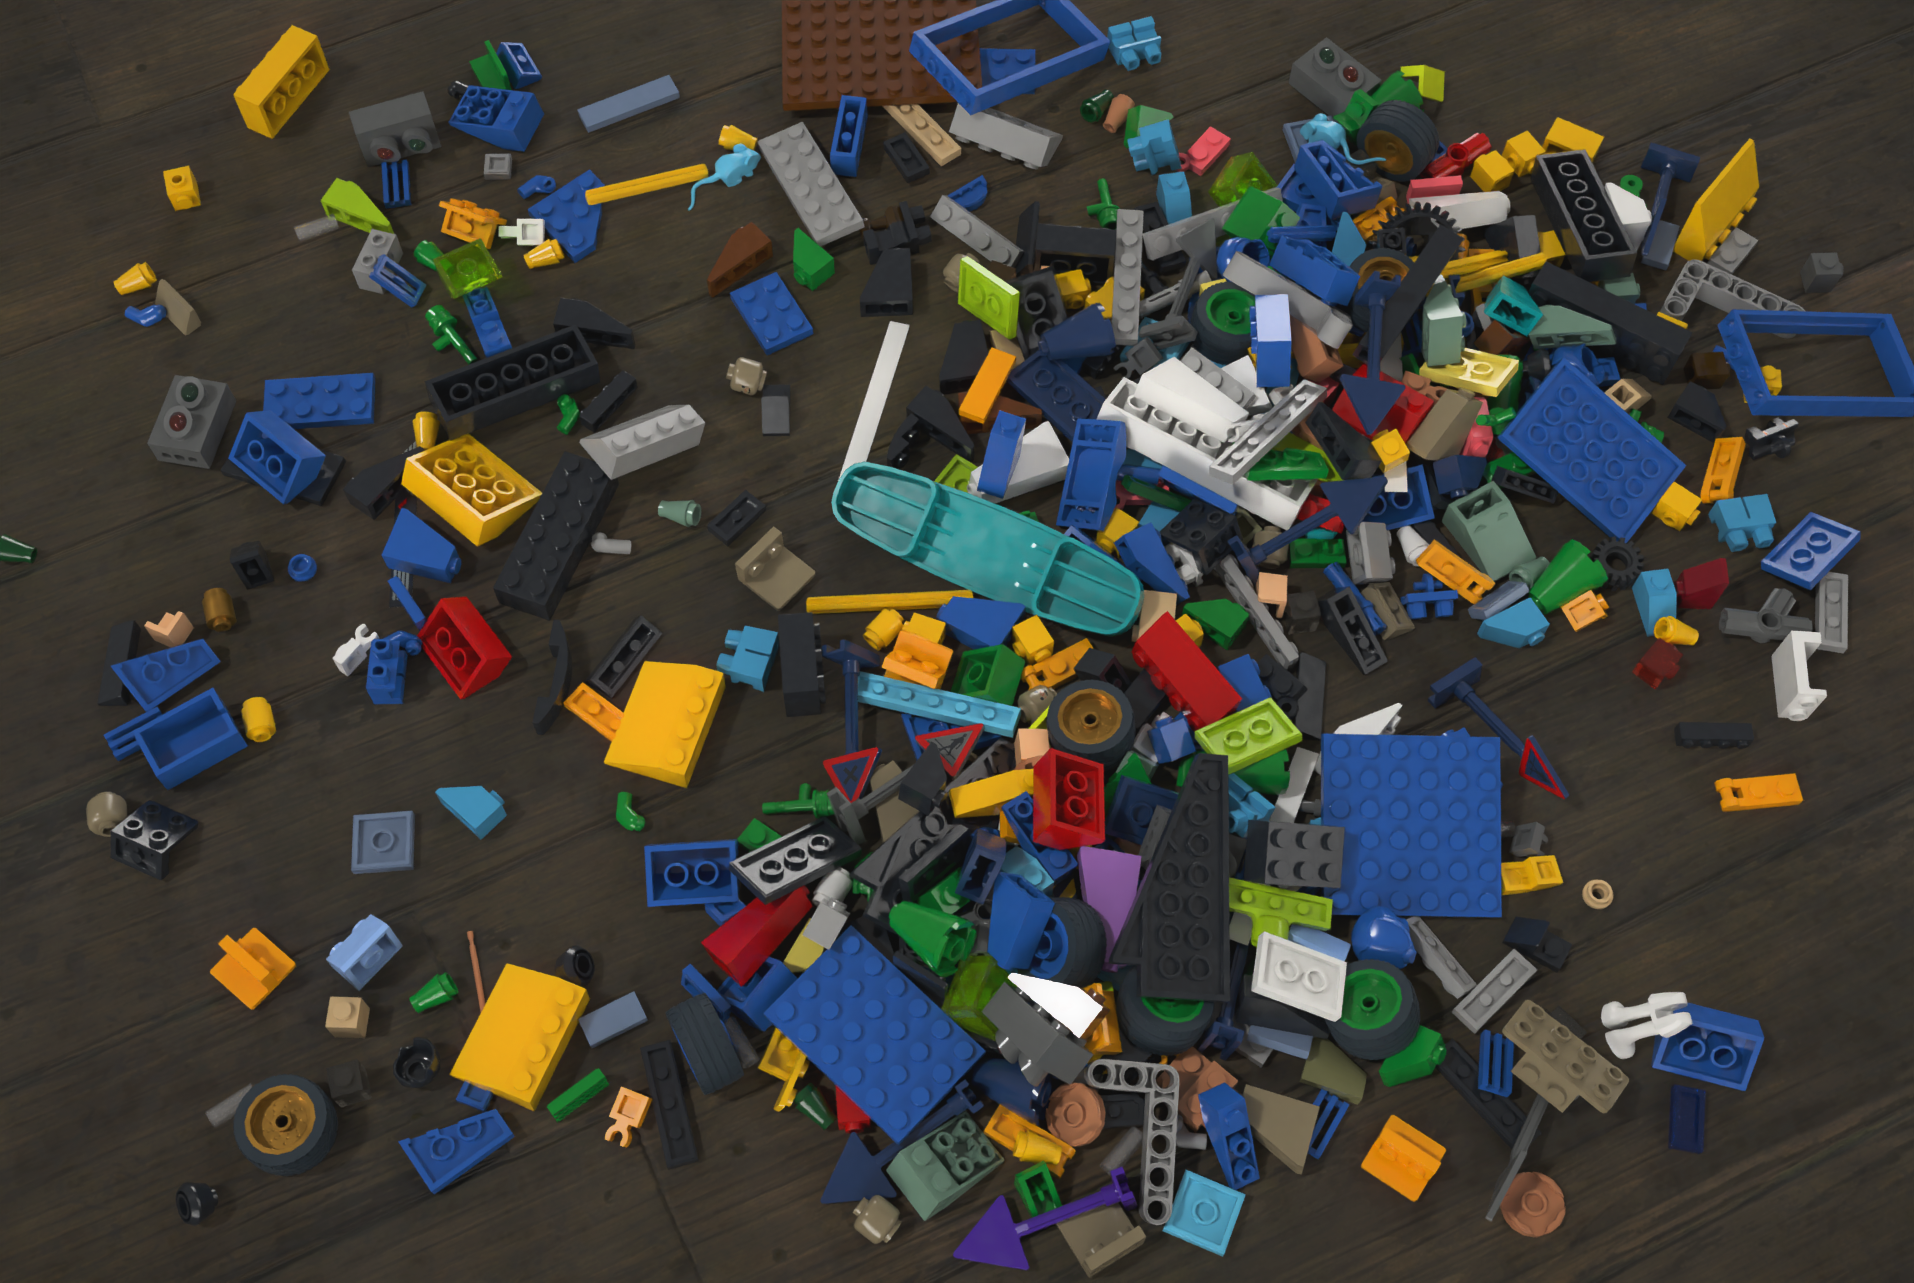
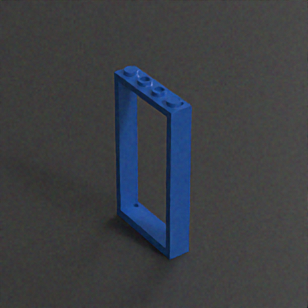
[909,0,1110,116]
[1717,309,1914,417]

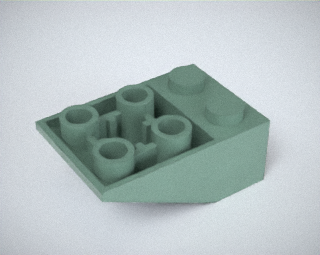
[1421,275,1466,367]
[1442,481,1537,582]
[886,1111,1005,1221]

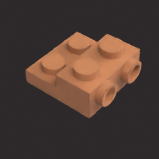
[1156,1046,1238,1133]

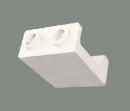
[1772,631,1827,721]

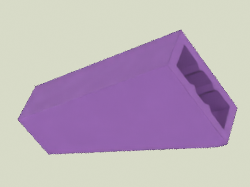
[1077,846,1142,973]

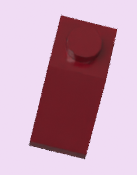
[1673,558,1729,609]

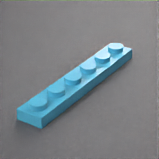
[858,671,1021,738]

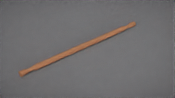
[467,931,486,1012]

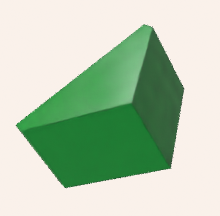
[1124,105,1174,149]
[1014,1160,1062,1218]

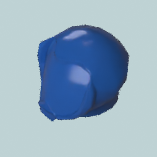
[1216,237,1270,282]
[1550,343,1605,388]
[1351,906,1417,969]

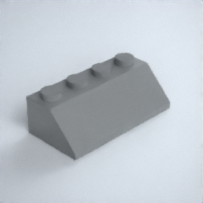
[949,103,1063,169]
[579,405,705,480]

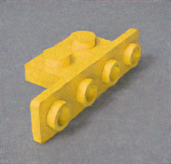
[758,1027,810,1112]

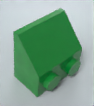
[1222,186,1300,260]
[951,644,1025,706]

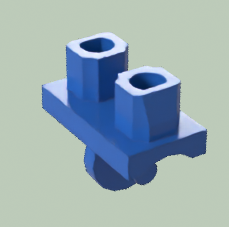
[1400,573,1458,620]

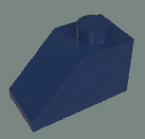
[1433,455,1487,499]

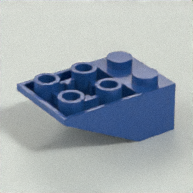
[448,85,544,152]

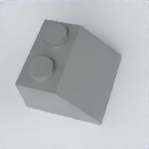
[1346,522,1395,585]

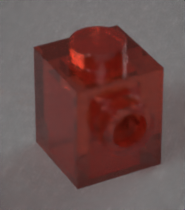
[1632,638,1683,690]

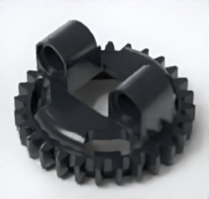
[1369,201,1466,279]

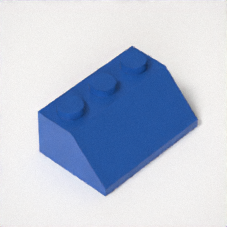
[228,410,326,504]
[1362,464,1435,530]
[644,839,739,907]
[1651,1002,1765,1091]

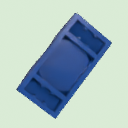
[1056,418,1126,531]

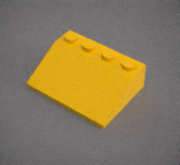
[1673,138,1759,261]
[401,433,542,547]
[604,661,725,788]
[450,963,590,1112]

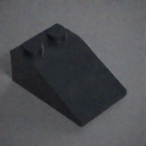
[1004,266,1069,360]

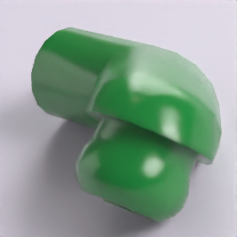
[557,394,580,435]

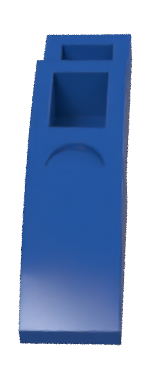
[462,287,512,358]

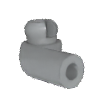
[591,532,631,554]
[1176,1114,1207,1150]

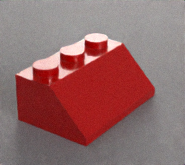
[1332,363,1435,444]
[417,596,512,699]
[1033,748,1105,850]

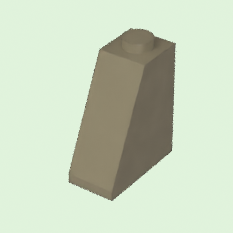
[1406,387,1483,461]
[870,761,919,843]
[1239,1084,1320,1175]

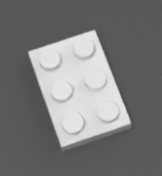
[1251,931,1347,1022]

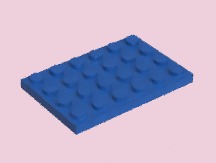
[1497,358,1686,543]
[763,926,986,1146]

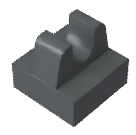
[1509,822,1548,857]

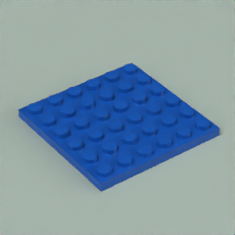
[1321,733,1502,917]

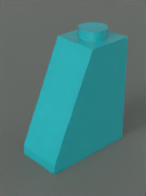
[1484,275,1543,336]

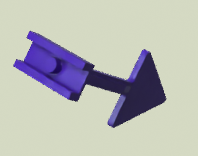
[953,1167,1138,1270]

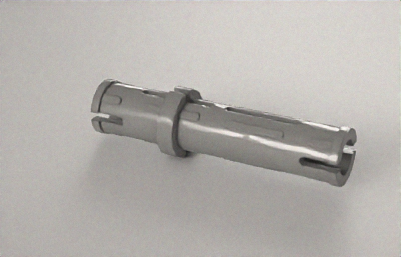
[1139,270,1212,319]

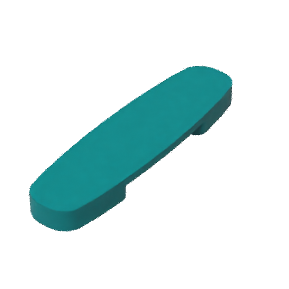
[831,461,1145,637]

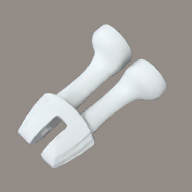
[1601,992,1693,1059]

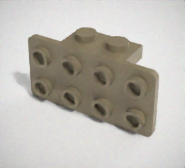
[1502,1000,1629,1113]

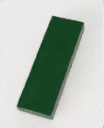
[1121,475,1192,512]

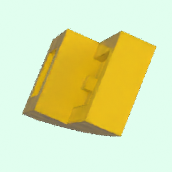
[1501,855,1563,895]

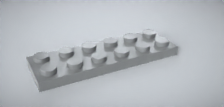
[757,122,865,247]

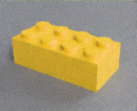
[233,25,330,139]

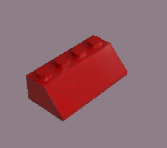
[1131,611,1242,732]

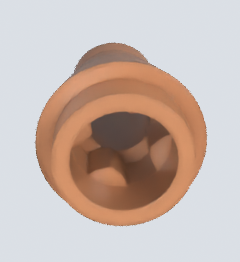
[1103,94,1135,133]

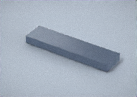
[577,75,680,133]

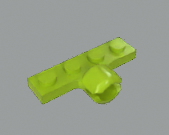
[1229,877,1333,948]

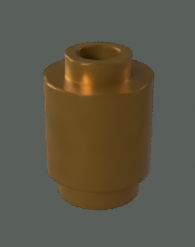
[202,588,236,632]

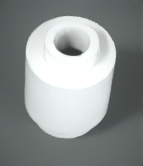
[812,867,853,907]

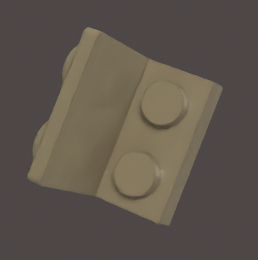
[735,527,816,611]
[1056,1203,1146,1278]

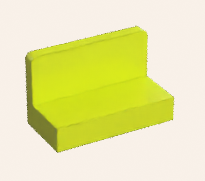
[1401,65,1445,102]

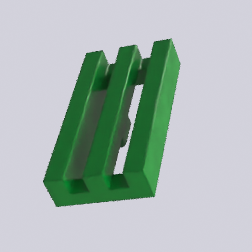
[547,1068,609,1123]

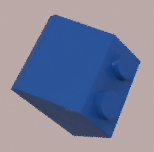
[717,957,798,1032]

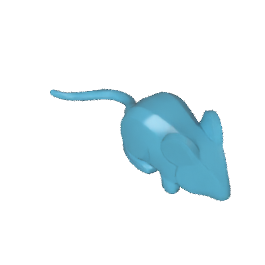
[1300,113,1386,165]
[688,144,761,211]

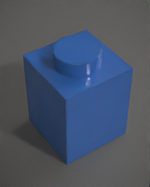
[1147,716,1196,764]

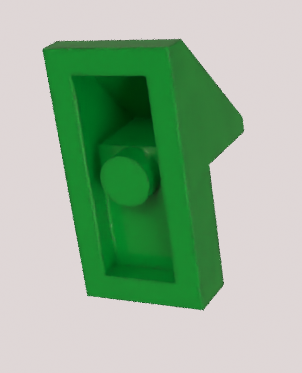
[1333,89,1379,145]

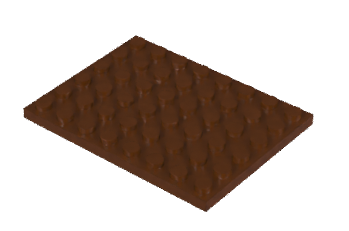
[782,0,982,111]

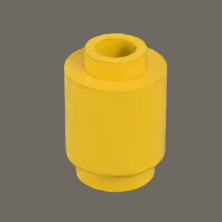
[863,609,904,651]
[241,697,276,742]

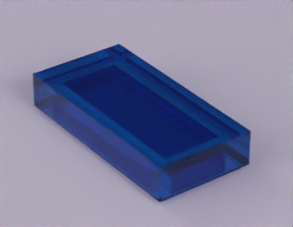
[1668,1085,1706,1154]

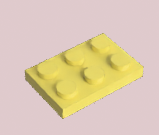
[1419,348,1519,397]

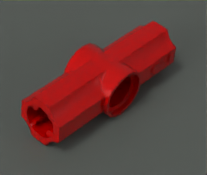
[1420,133,1492,179]

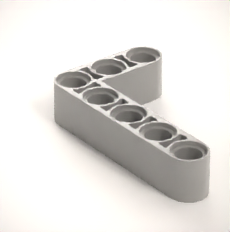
[1222,251,1353,349]
[1660,259,1805,339]
[1084,1059,1180,1225]

